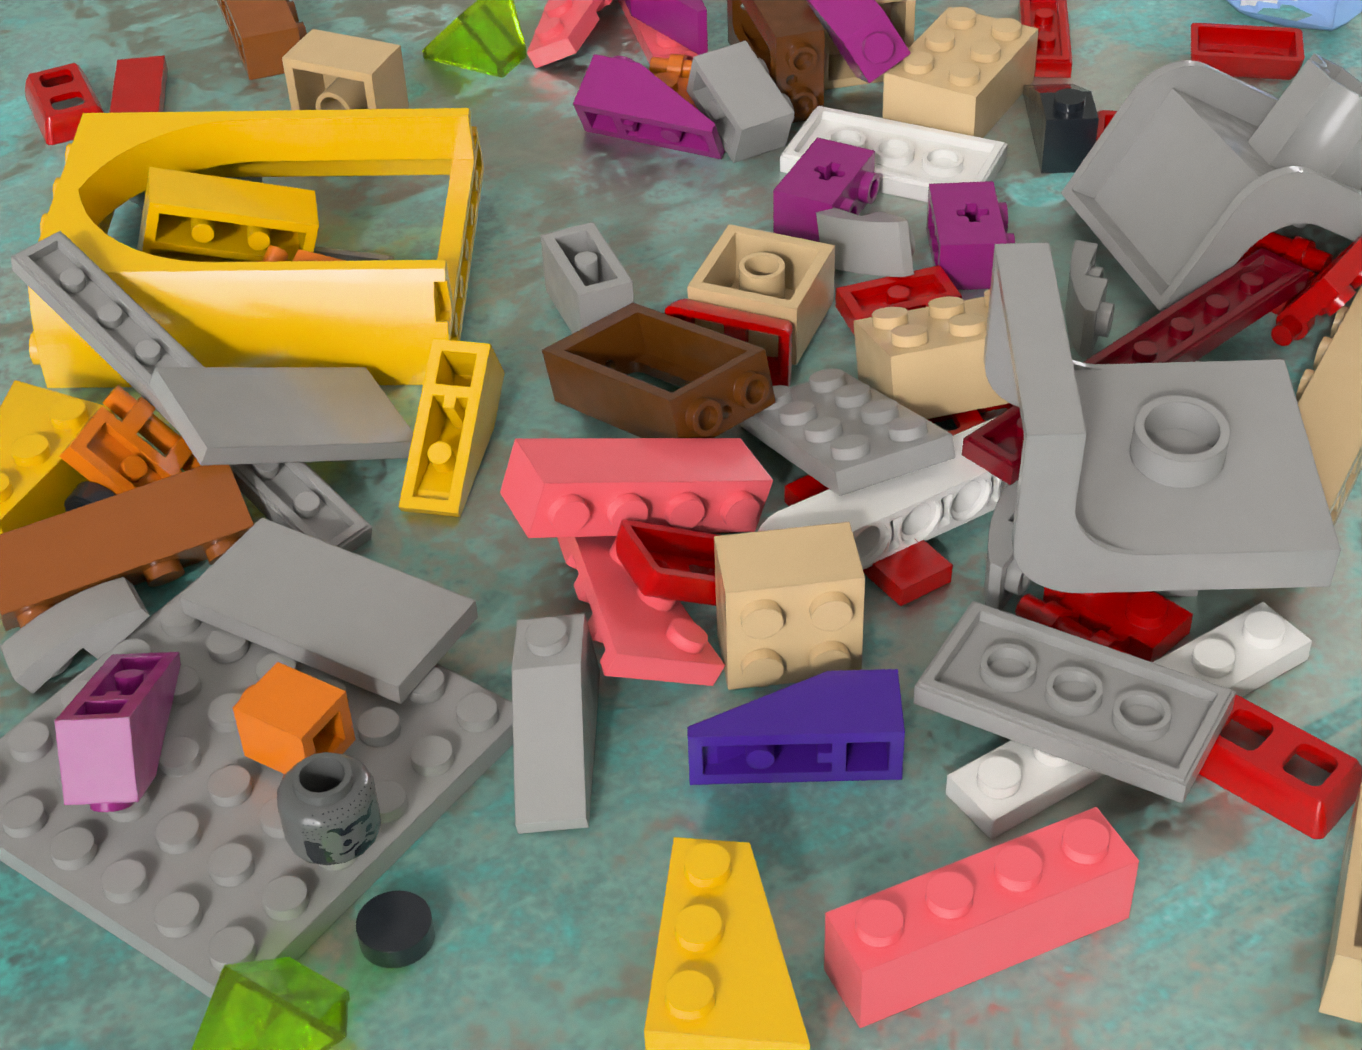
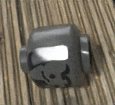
[277,752,381,866]

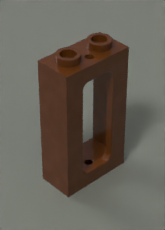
[727,0,825,123]
[542,303,776,438]

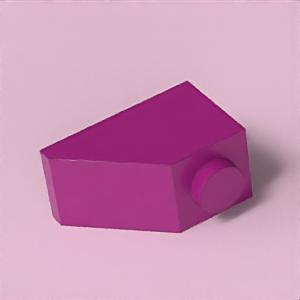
[806,0,911,83]

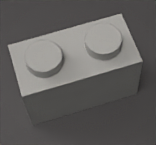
[686,41,795,163]
[541,222,634,334]

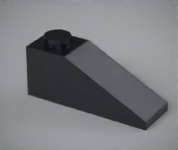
[1023,84,1099,173]

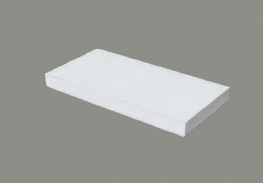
[780,106,1008,202]

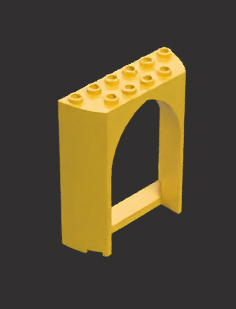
[28,108,484,388]

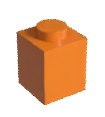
[232,662,356,774]

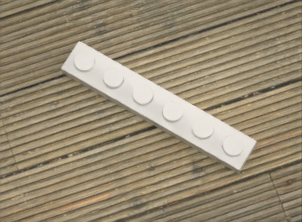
[946,602,1312,840]

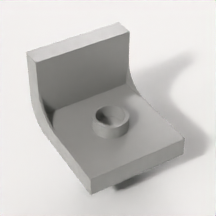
[1061,53,1362,312]
[984,242,1341,597]

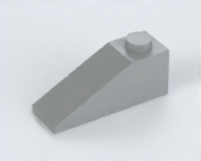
[511,614,600,834]

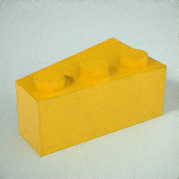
[0,380,115,534]
[644,837,810,1050]

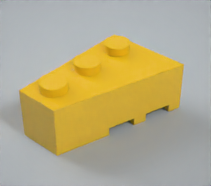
[137,167,319,262]

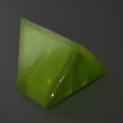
[422,0,527,78]
[191,957,350,1050]

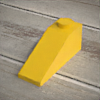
[398,338,505,517]

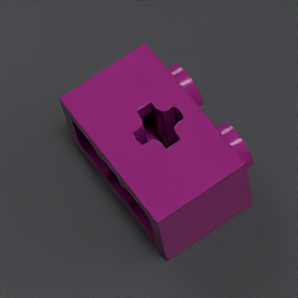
[773,137,880,242]
[926,181,1015,290]

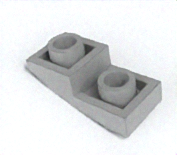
[816,208,915,277]
[1065,240,1115,358]
[984,481,1031,610]
[0,577,150,694]

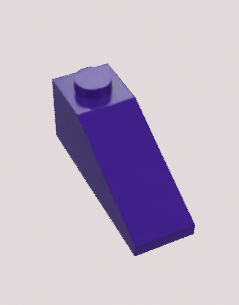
[687,669,905,785]

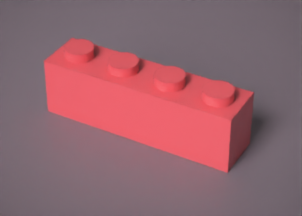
[500,438,773,538]
[824,807,1139,1028]

